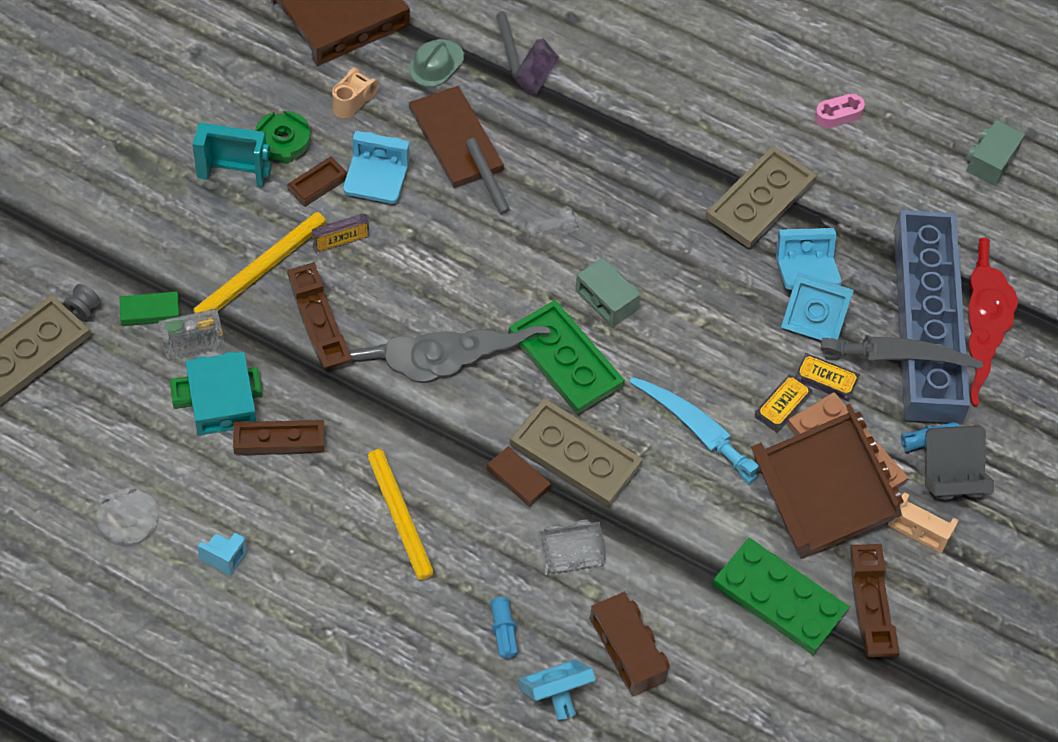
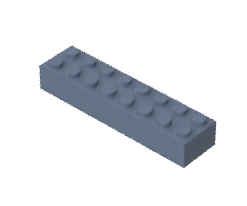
[894,210,970,424]

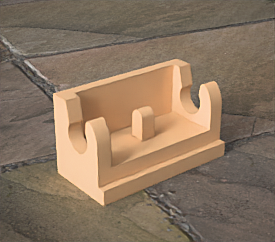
[888,492,959,554]

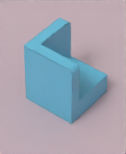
[197,533,247,576]

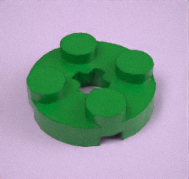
[256,111,311,164]

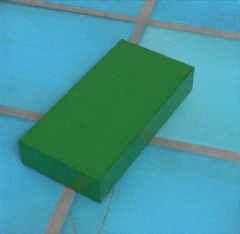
[119,292,180,326]

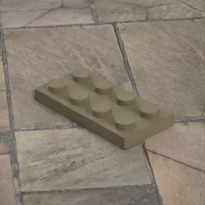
[705,146,817,249]
[0,295,91,405]
[510,398,643,507]

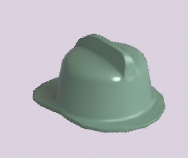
[409,39,464,87]

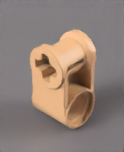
[332,67,379,119]

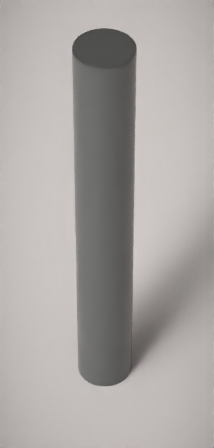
[496,11,523,79]
[465,138,510,214]

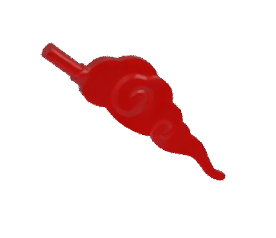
[968,237,1018,407]

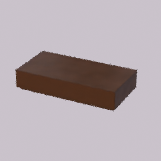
[287,156,348,207]
[487,446,551,507]

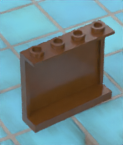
[271,0,410,67]
[751,404,904,559]

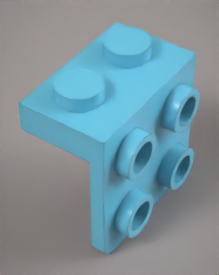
[343,131,410,204]
[776,228,842,290]

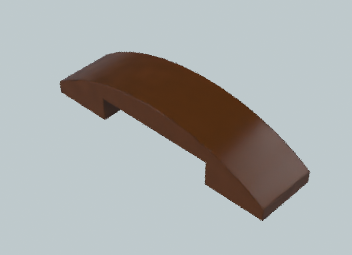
[287,262,352,370]
[850,544,900,657]

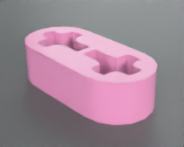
[815,94,865,128]

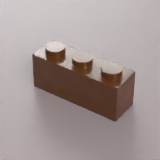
[589,591,670,697]

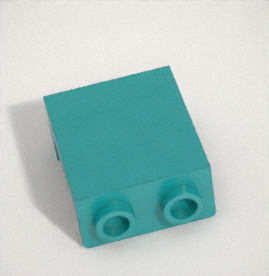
[192,122,272,187]
[185,351,256,436]

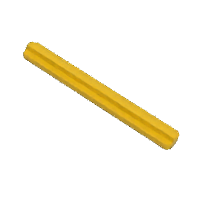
[368,449,433,581]

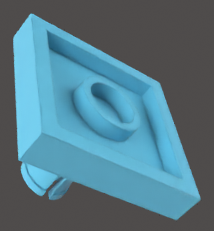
[781,272,854,341]
[517,659,596,720]

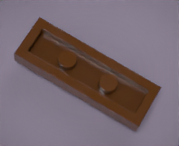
[233,420,324,454]

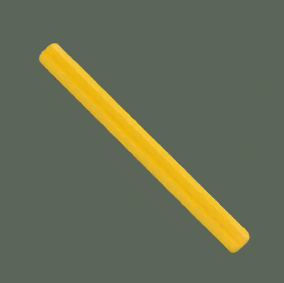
[193,212,326,322]

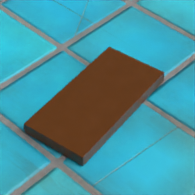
[409,85,504,188]

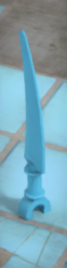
[630,378,759,485]

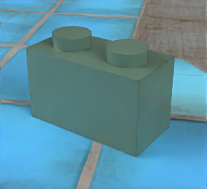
[966,120,1025,187]
[575,257,640,328]

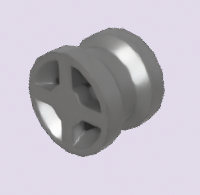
[63,284,100,321]

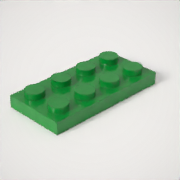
[508,300,625,415]
[712,537,850,656]

